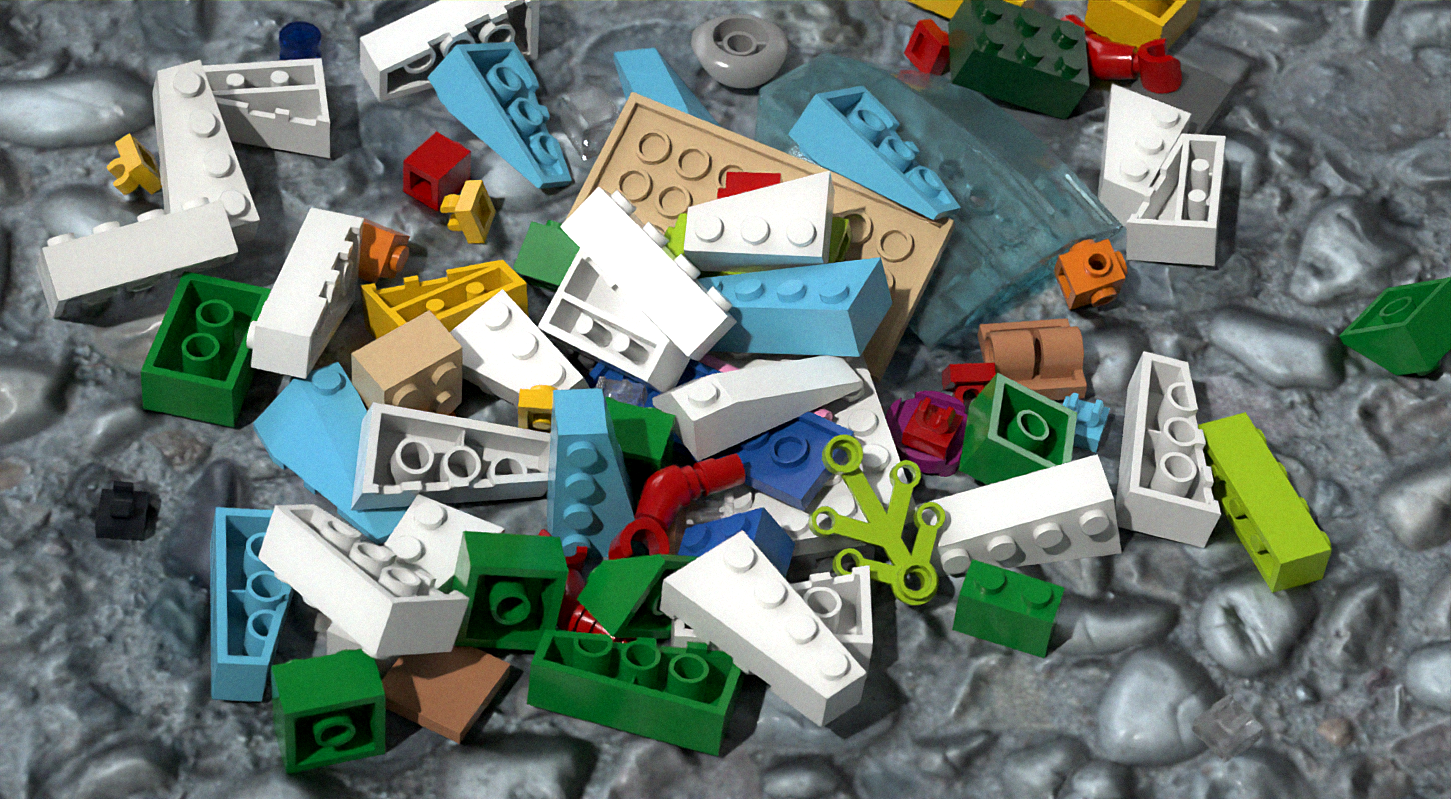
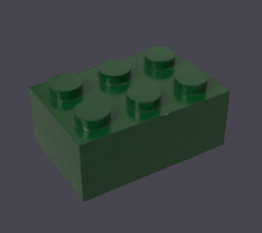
[948,0,1090,120]

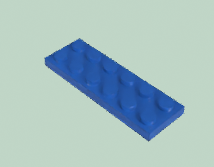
[585,358,856,511]

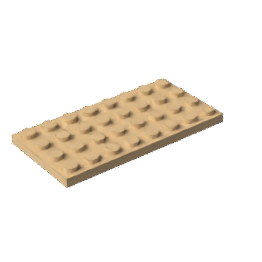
[565,92,955,383]

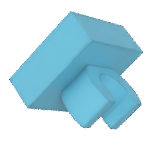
[1063,393,1110,453]

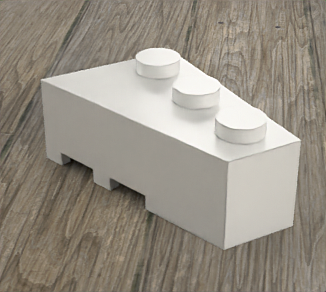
[203,58,330,158]
[1096,84,1192,227]
[1126,133,1226,266]
[684,171,835,273]
[538,248,691,393]
[450,289,590,409]

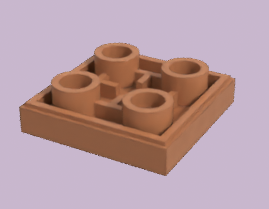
[382,645,510,744]

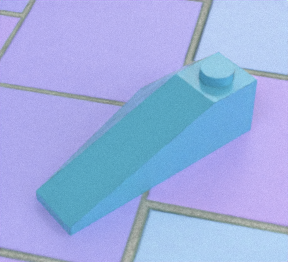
[427,42,572,189]
[613,48,721,127]
[788,85,961,220]
[253,362,410,545]

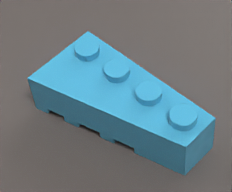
[697,257,893,357]
[546,388,646,558]
[210,507,295,702]

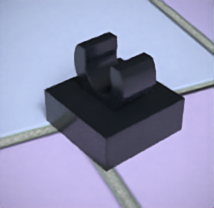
[95,481,151,541]

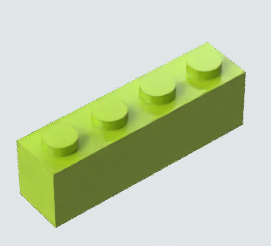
[1198,412,1332,593]

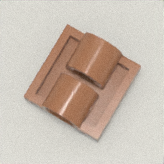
[977,318,1087,400]

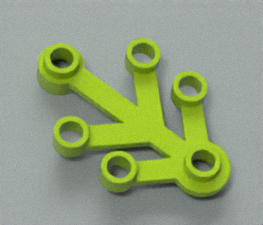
[808,435,945,606]

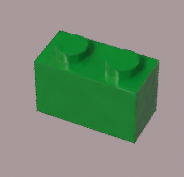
[952,559,1065,659]

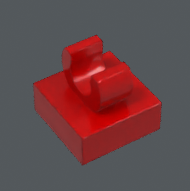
[903,19,950,79]
[942,362,996,404]
[901,397,964,460]

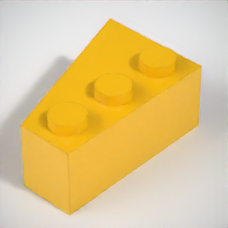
[361,259,529,339]

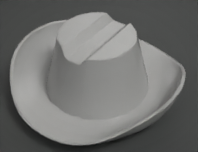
[691,13,789,88]

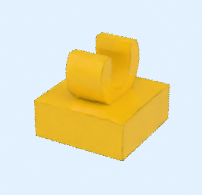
[107,133,162,195]
[440,180,496,244]

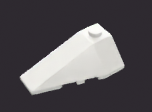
[652,355,863,461]

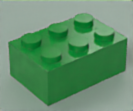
[140,271,272,428]

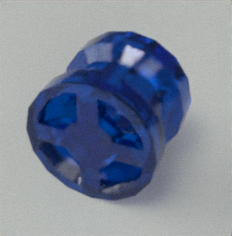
[279,21,322,61]

